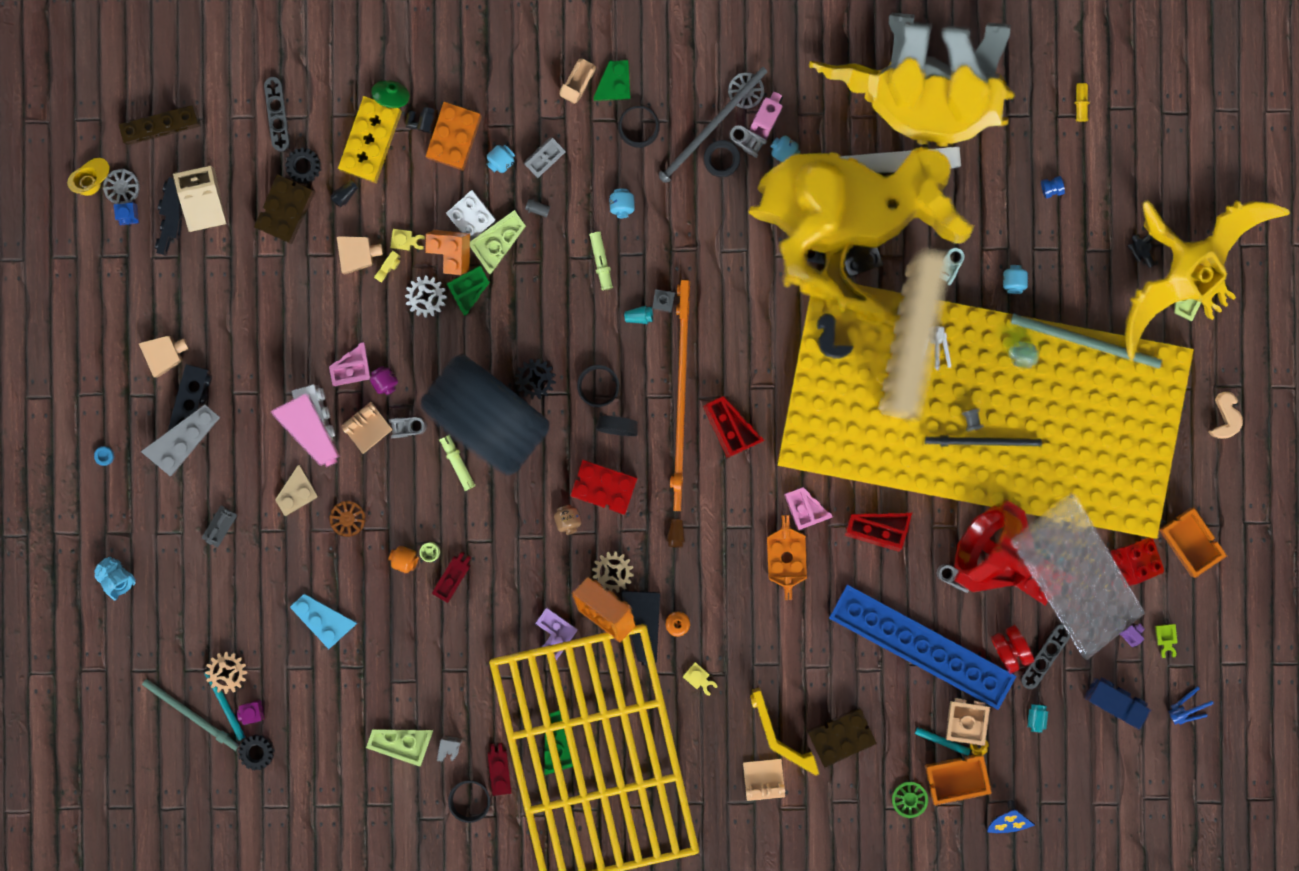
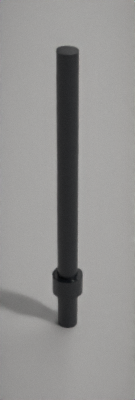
[925,435,1042,447]

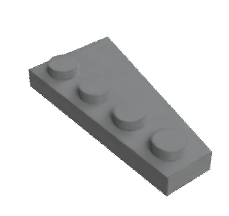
[141,405,220,476]

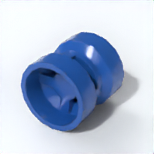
[1041,176,1065,199]

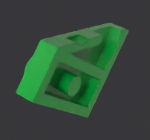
[593,60,630,101]
[447,265,490,316]

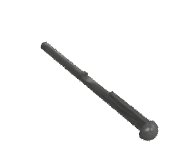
[659,66,768,183]

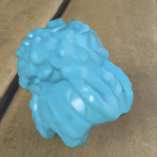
[94,557,136,600]

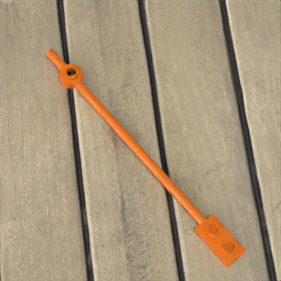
[670,280,690,511]

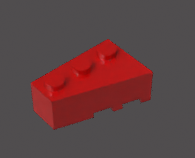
[702,397,765,458]
[844,512,913,552]

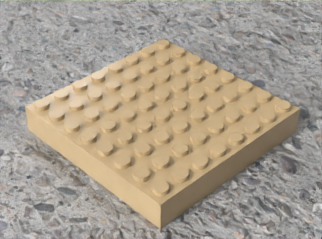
[879,252,948,419]

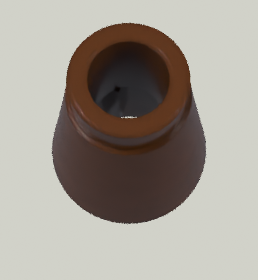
[666,519,685,548]

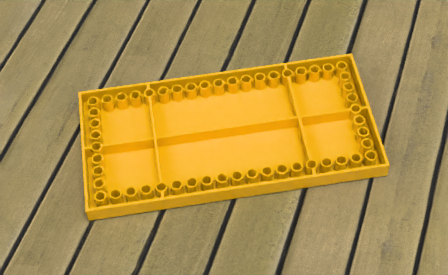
[777,284,1194,539]

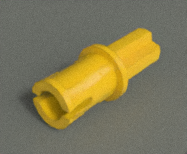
[1074,83,1090,122]

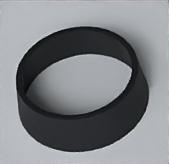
[618,106,660,148]
[577,365,619,407]
[596,416,638,436]
[448,781,490,823]

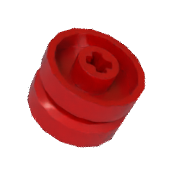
[990,624,1034,674]

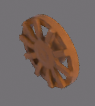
[329,501,366,537]

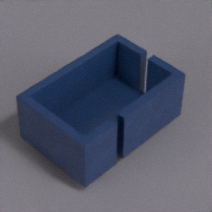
[1084,677,1151,730]

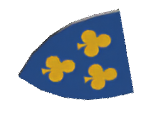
[987,800,1035,833]

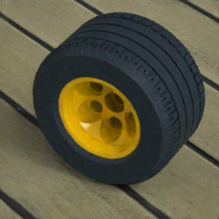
[421,354,550,475]

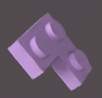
[535,608,578,660]

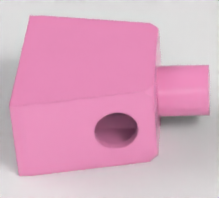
[750,92,783,140]

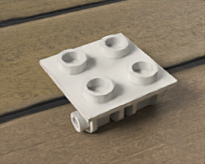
[446,190,496,241]

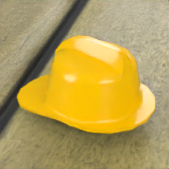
[67,158,109,196]

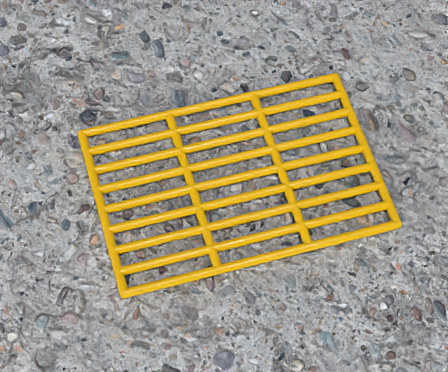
[489,624,699,871]

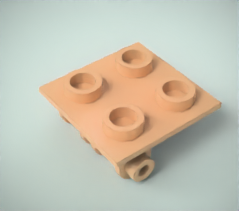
[342,402,393,454]
[743,759,785,801]

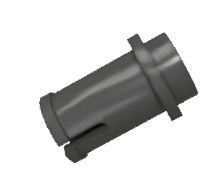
[525,198,551,218]

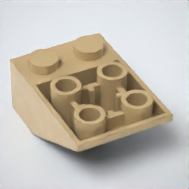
[173,166,227,232]

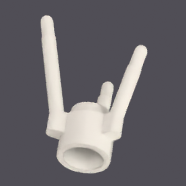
[931,327,951,370]

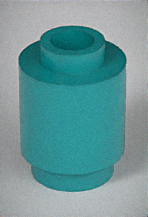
[1027,704,1048,733]

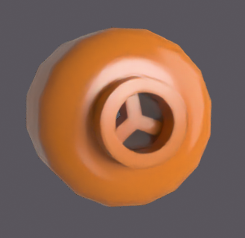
[389,545,419,573]
[665,611,690,637]

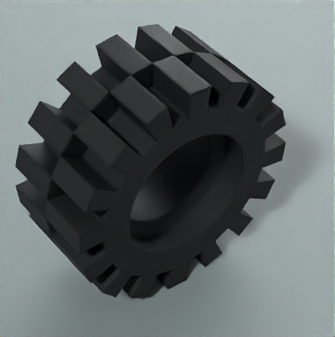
[285,148,321,183]
[238,735,275,771]

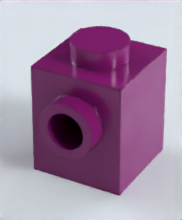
[237,700,265,725]

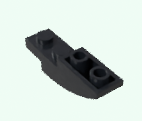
[155,177,183,256]

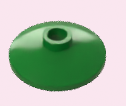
[371,80,410,108]

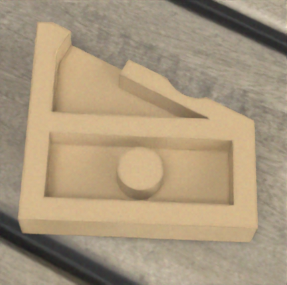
[275,465,319,516]

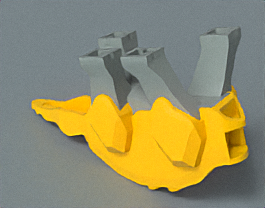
[809,12,1014,147]

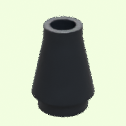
[330,180,358,208]

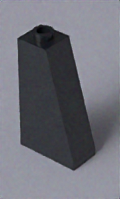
[622,591,660,666]

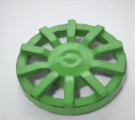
[892,782,928,818]

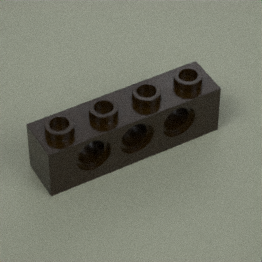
[119,105,201,145]

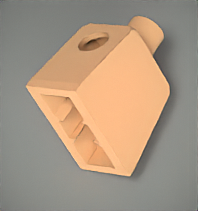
[337,237,383,274]
[139,336,189,378]

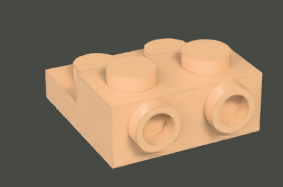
[946,698,990,745]

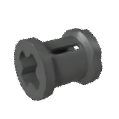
[962,408,984,431]

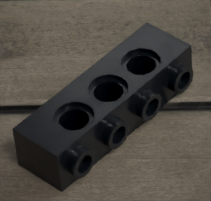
[167,364,212,432]

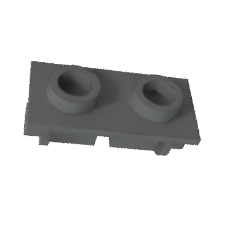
[202,505,237,548]

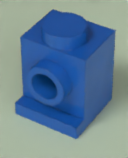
[114,202,139,225]

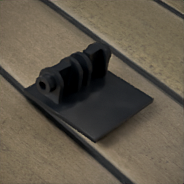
[845,245,884,277]

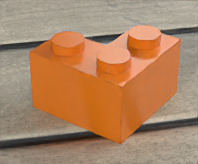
[426,230,470,275]

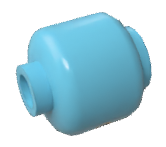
[771,135,800,162]
[487,145,515,173]
[609,189,635,218]
[1003,265,1028,294]

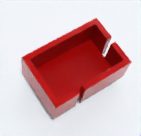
[571,460,638,515]

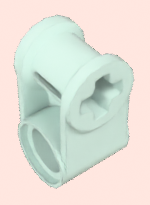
[944,248,964,286]

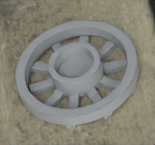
[728,72,764,109]
[103,169,140,204]

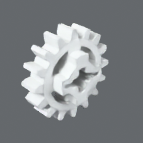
[405,276,447,318]

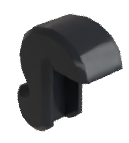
[817,314,853,359]

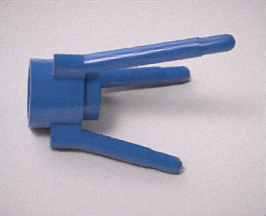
[1168,686,1214,725]

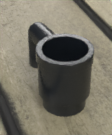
[405,107,438,134]

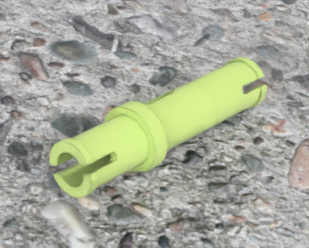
[589,232,613,290]
[439,435,476,491]

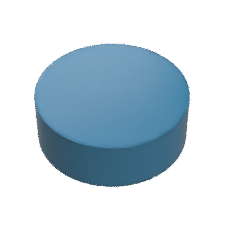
[94,446,114,466]

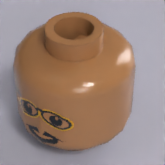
[554,505,581,535]

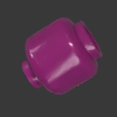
[370,366,398,396]

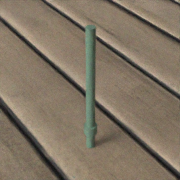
[142,679,240,751]

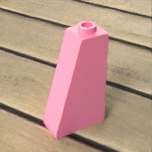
[271,394,340,467]

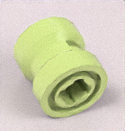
[419,542,440,562]

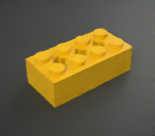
[338,96,402,183]

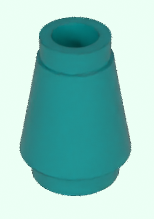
[624,305,653,324]

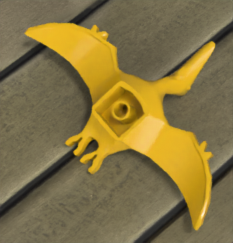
[1126,201,1290,360]

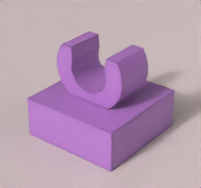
[1119,624,1145,647]

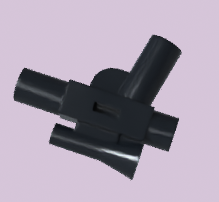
[1127,233,1156,268]

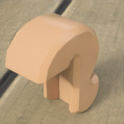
[559,58,596,104]
[1208,392,1243,439]

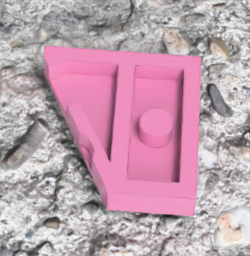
[329,342,371,386]
[784,488,833,530]

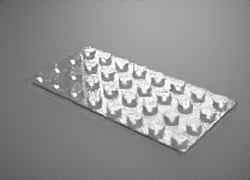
[1012,494,1145,660]

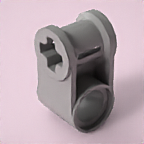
[729,126,767,158]
[389,417,427,438]
[937,564,969,593]

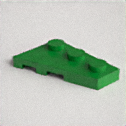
[544,710,581,776]

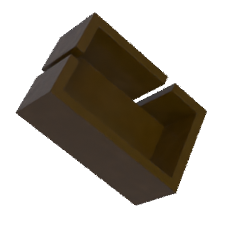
[254,175,315,244]
[807,707,877,768]

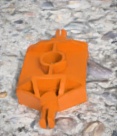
[767,515,807,600]

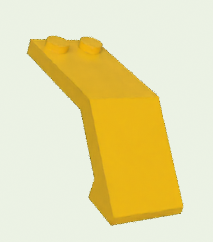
[750,688,819,775]

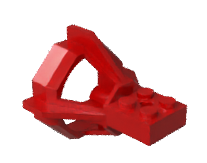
[954,500,1066,606]

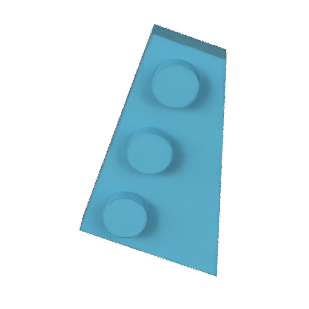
[290,594,357,649]

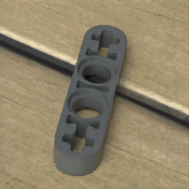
[264,77,290,152]
[1021,624,1071,689]

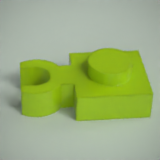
[1155,624,1178,658]

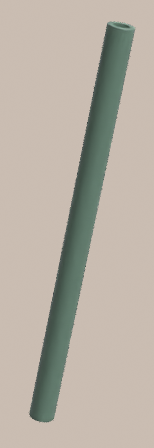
[1010,314,1162,369]

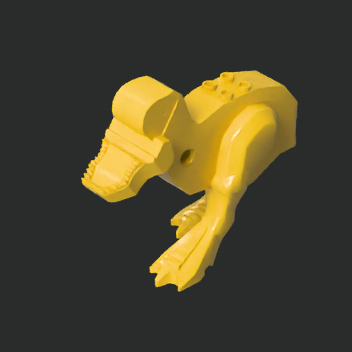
[748,148,973,326]

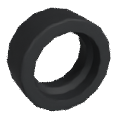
[704,140,740,178]

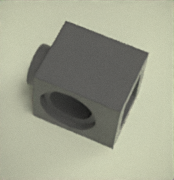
[652,289,675,313]

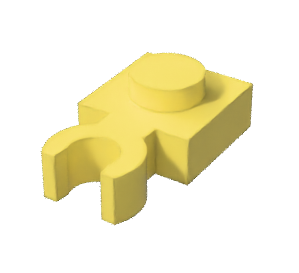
[390,229,425,251]
[374,251,401,283]
[683,662,717,696]

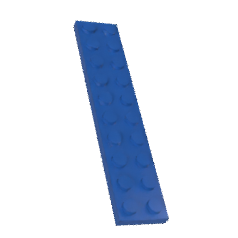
[829,585,1017,710]

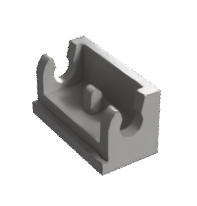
[523,137,565,178]
[437,736,463,761]

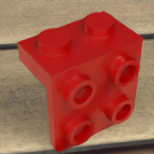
[1110,537,1164,587]

